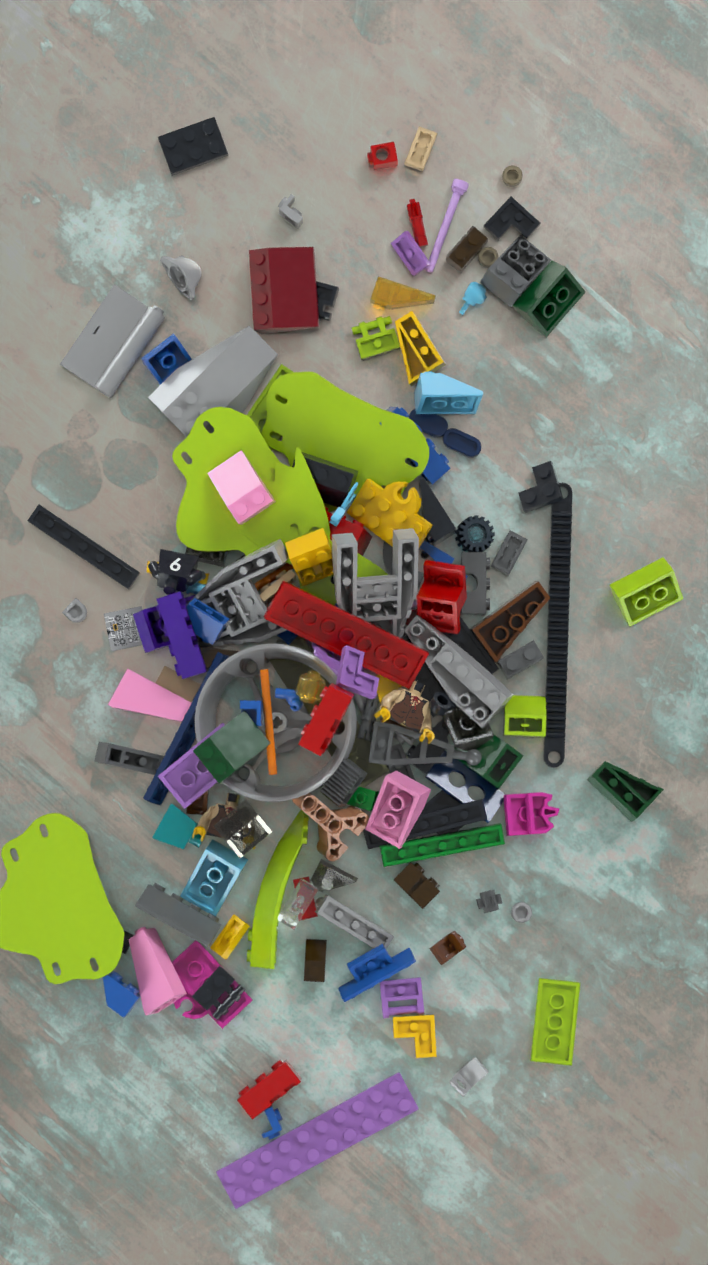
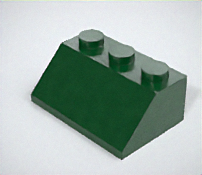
[513,260,585,337]

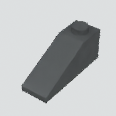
[94,742,164,775]

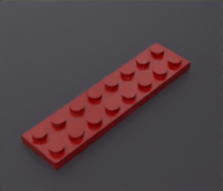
[263,581,429,689]

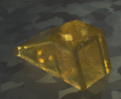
[370,276,436,310]

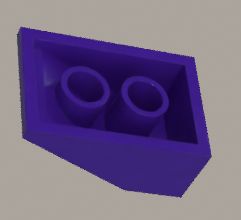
[133,594,196,653]

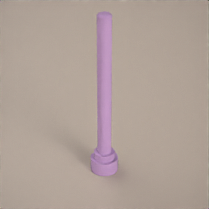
[425,179,469,273]

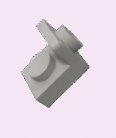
[278,194,303,229]

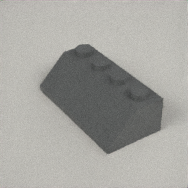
[135,883,222,947]

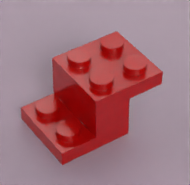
[417,560,467,634]

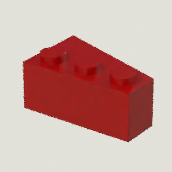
[237,1059,302,1120]

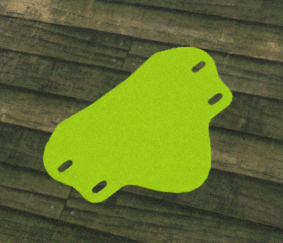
[262,372,429,512]
[172,407,319,556]
[0,813,124,984]

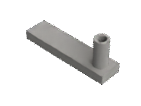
[315,895,394,949]

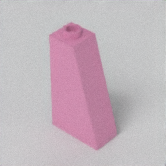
[108,669,191,722]
[129,927,187,1015]

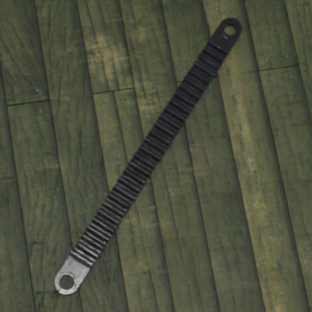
[543,482,572,768]

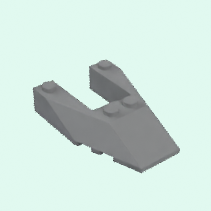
[332,528,419,638]
[187,539,289,647]

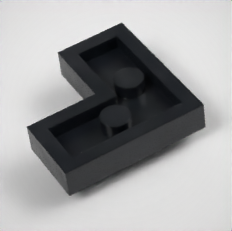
[483,196,541,240]
[518,461,563,513]

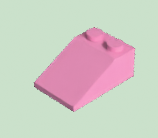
[208,450,276,525]
[365,771,431,849]

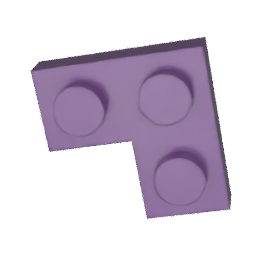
[336,645,379,699]

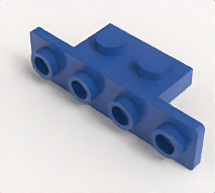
[338,944,416,1002]

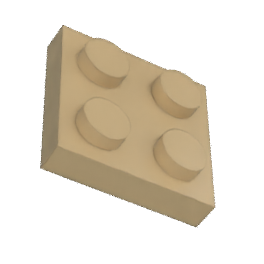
[260,569,296,606]

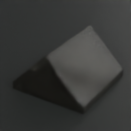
[442,707,494,751]

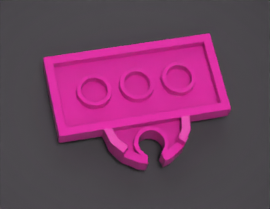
[172,940,253,1029]

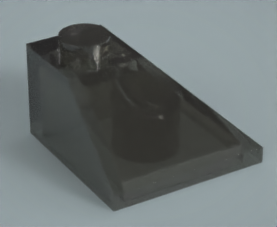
[310,859,358,892]

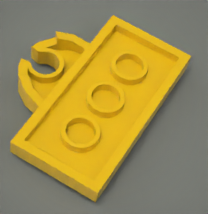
[347,479,433,547]

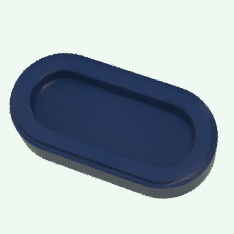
[409,409,448,437]
[443,428,481,458]

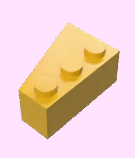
[395,311,446,386]

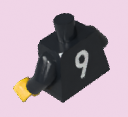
[146,549,210,595]

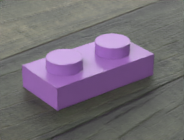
[391,231,431,276]

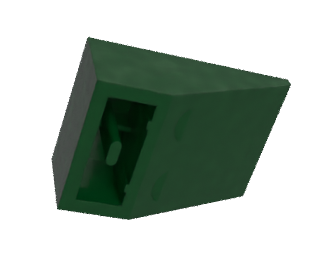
[454,720,524,789]

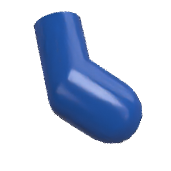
[275,688,303,711]

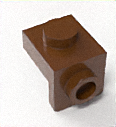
[429,931,466,965]

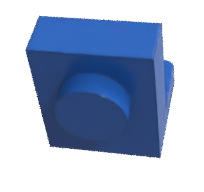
[262,1106,283,1140]

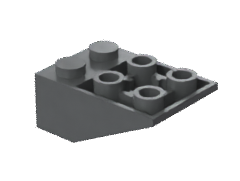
[480,235,551,307]

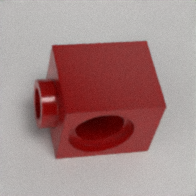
[367,142,398,170]

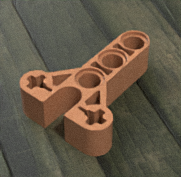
[292,793,369,861]

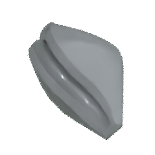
[160,255,201,300]

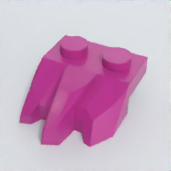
[504,792,559,836]

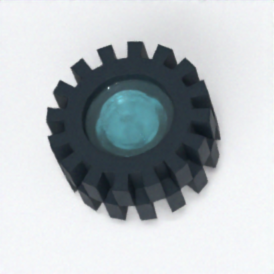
[455,515,495,552]

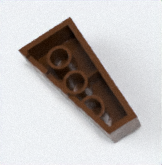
[470,581,550,663]

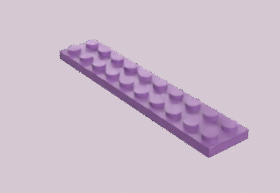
[216,1072,419,1209]

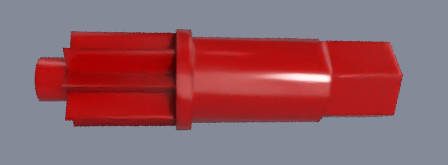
[407,199,428,248]

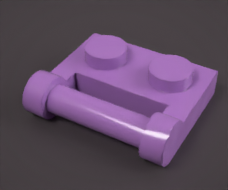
[380,977,424,1019]

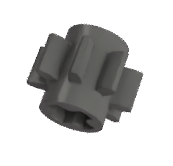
[476,890,502,913]

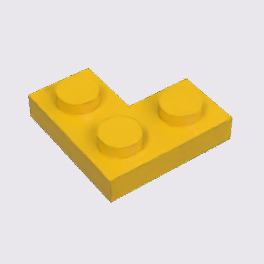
[393,1015,437,1058]

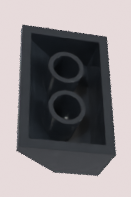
[292,452,358,507]

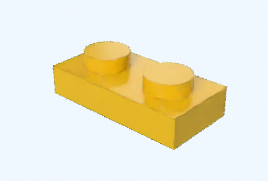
[210,914,250,960]

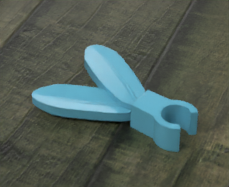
[329,482,358,526]

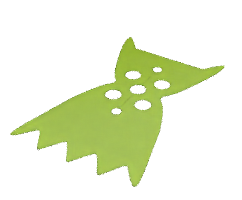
[216,447,388,605]

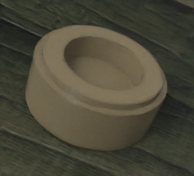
[502,165,523,187]
[478,247,498,268]

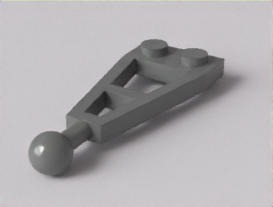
[368,721,482,766]

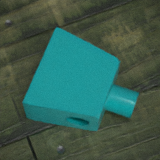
[152,804,203,849]

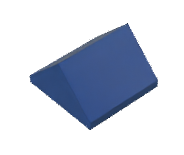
[141,333,192,385]

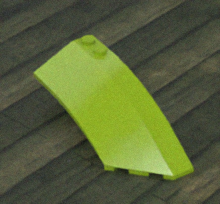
[247,810,309,969]

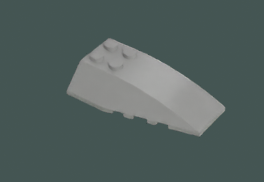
[148,326,278,437]

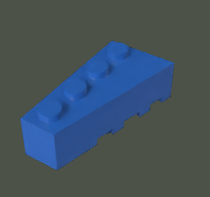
[380,407,450,485]

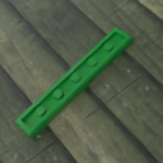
[379,823,505,867]

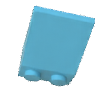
[414,371,483,414]
[180,839,248,916]

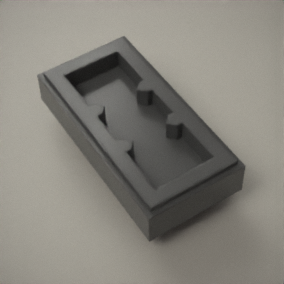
[490,530,528,576]

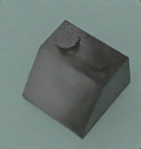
[214,799,272,858]

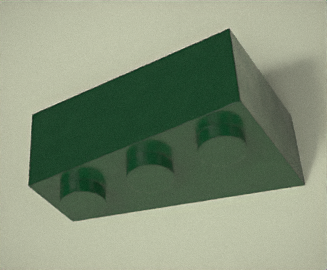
[587,761,664,822]

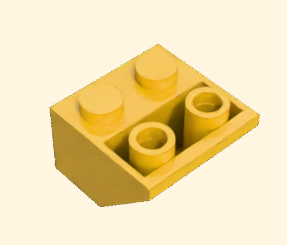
[285,528,333,586]

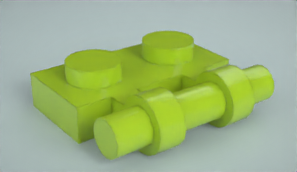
[351,316,400,360]

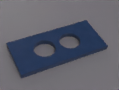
[425,750,506,823]

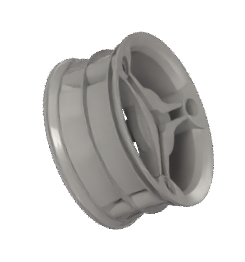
[195,644,357,802]

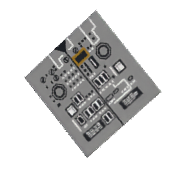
[104,606,142,651]

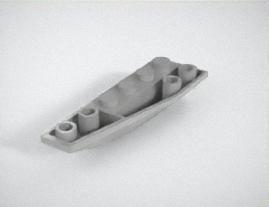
[404,615,514,728]

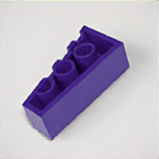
[156,592,207,679]

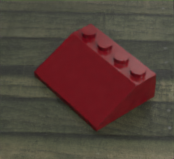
[249,247,319,334]

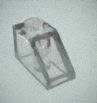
[278,878,319,930]

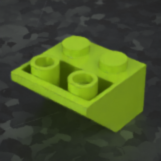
[503,695,546,738]

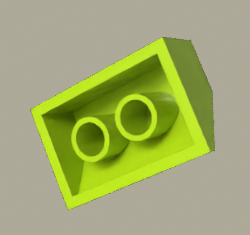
[609,557,683,627]

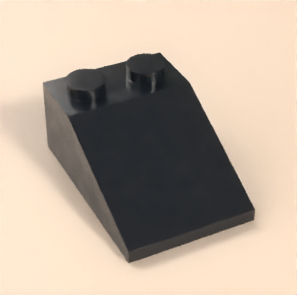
[419,477,456,546]

